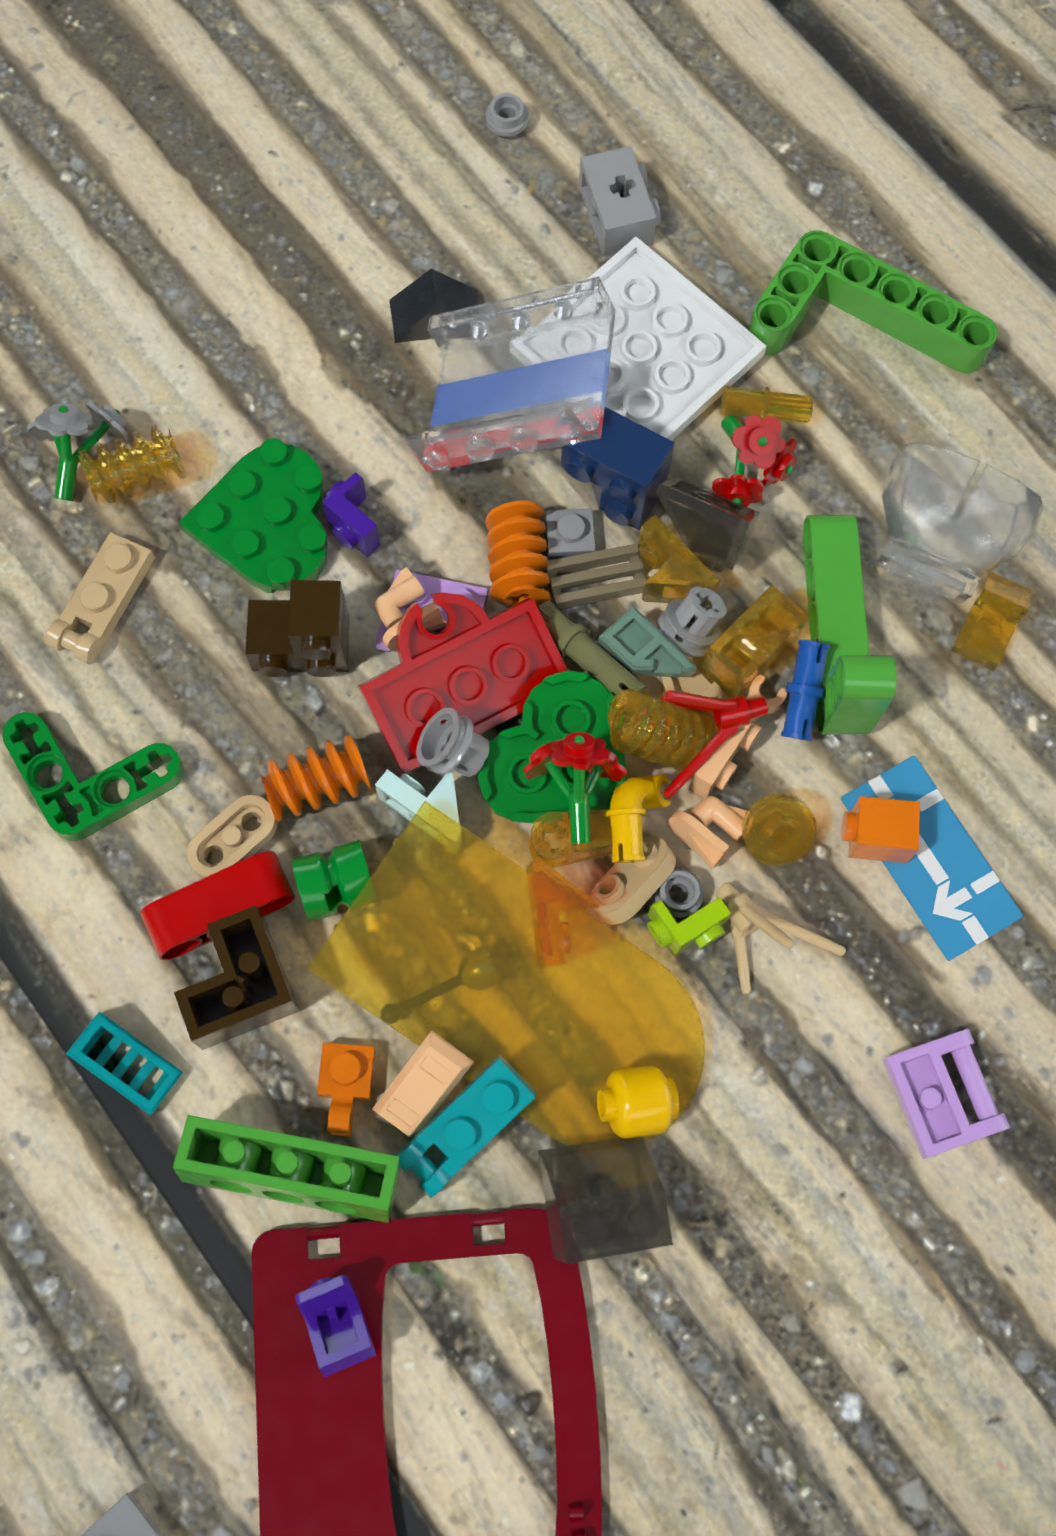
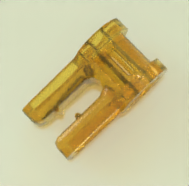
[529,809,612,868]

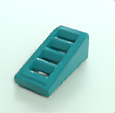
[66,1011,183,1115]

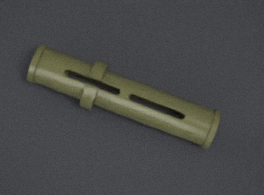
[538,601,650,712]

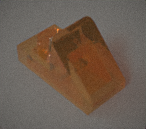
[526,860,599,968]

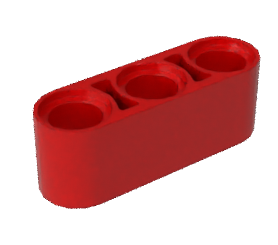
[140,851,295,960]

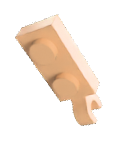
[690,674,787,798]

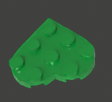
[179,438,328,593]
[478,671,627,824]

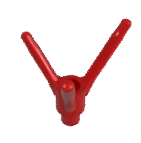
[660,690,768,799]

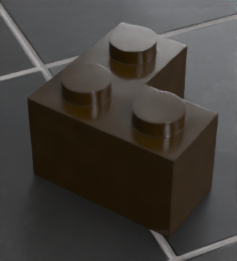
[245,580,350,677]
[174,905,299,1050]

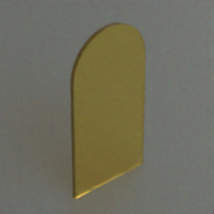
[307,801,705,1152]

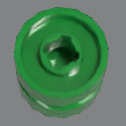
[291,839,378,922]

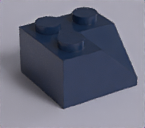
[561,399,675,530]

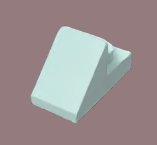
[375,769,462,855]

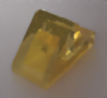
[638,515,720,606]
[950,571,1032,671]

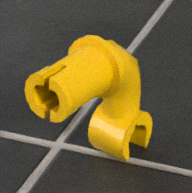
[606,774,671,863]

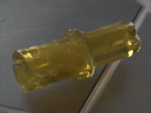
[720,385,813,423]

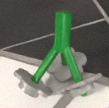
[27,401,129,501]

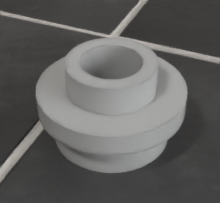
[486,93,528,137]
[653,869,704,919]

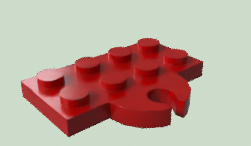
[357,592,568,774]

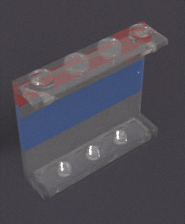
[406,276,616,472]

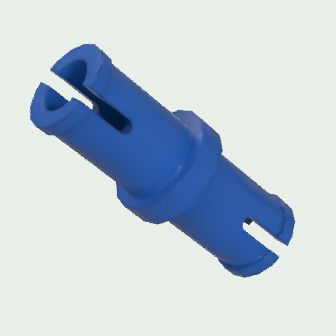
[781,640,830,742]

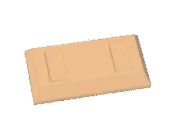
[372,1030,474,1139]

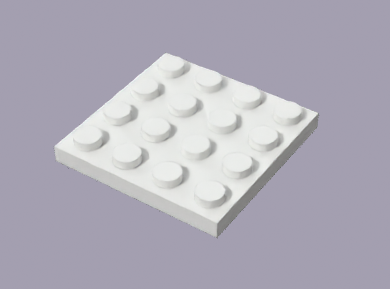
[511,237,767,441]

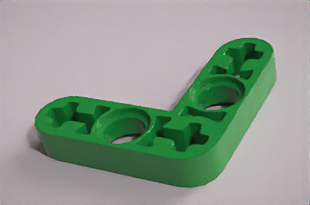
[2,712,184,841]

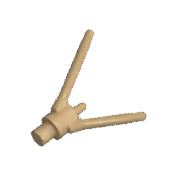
[715,882,846,994]

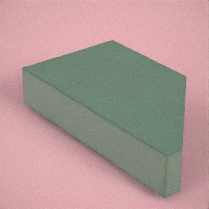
[598,606,697,677]

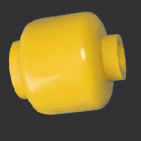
[597,1066,679,1139]

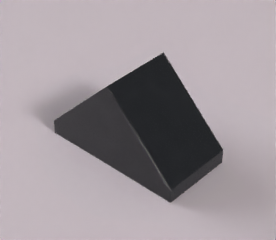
[389,269,483,343]

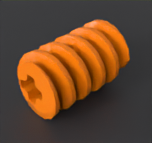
[485,500,551,607]
[261,735,372,823]

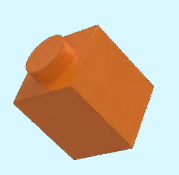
[841,796,920,863]

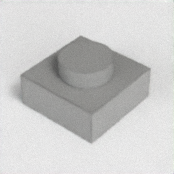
[545,508,595,560]

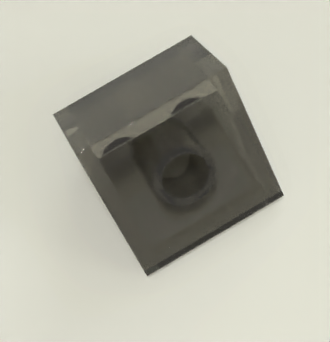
[538,1137,673,1264]

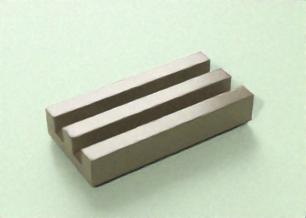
[545,543,648,609]

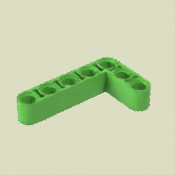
[749,230,998,373]
[803,515,897,735]

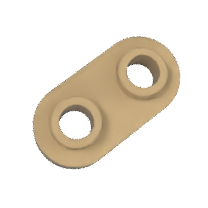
[187,795,277,879]
[589,836,676,925]

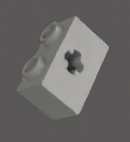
[579,146,661,256]

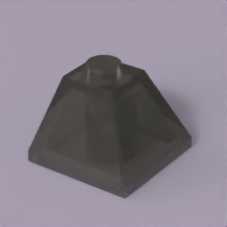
[656,476,760,572]

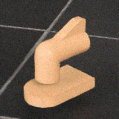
[374,567,446,651]
[668,796,757,869]

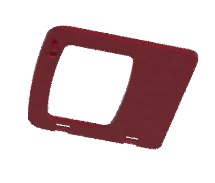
[251,1208,602,1536]

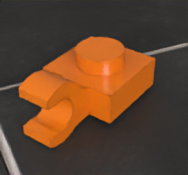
[317,1042,376,1137]

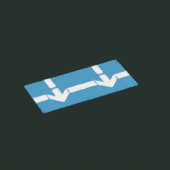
[841,756,1023,961]

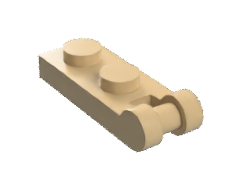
[45,532,155,664]

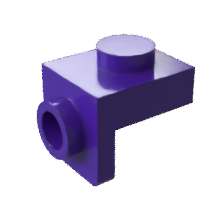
[323,472,380,558]
[295,1275,376,1377]

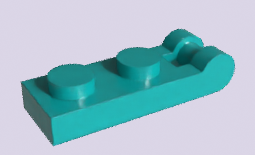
[395,1055,536,1198]

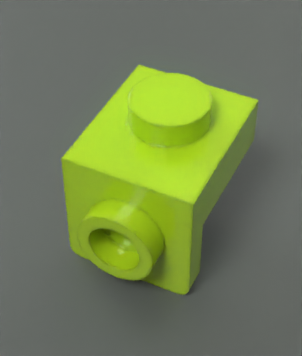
[647,897,731,956]

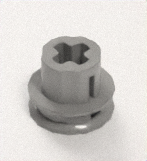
[657,586,727,657]
[416,708,490,777]

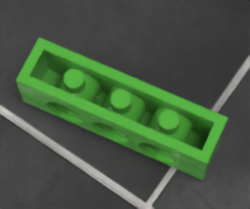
[173,1115,401,1223]

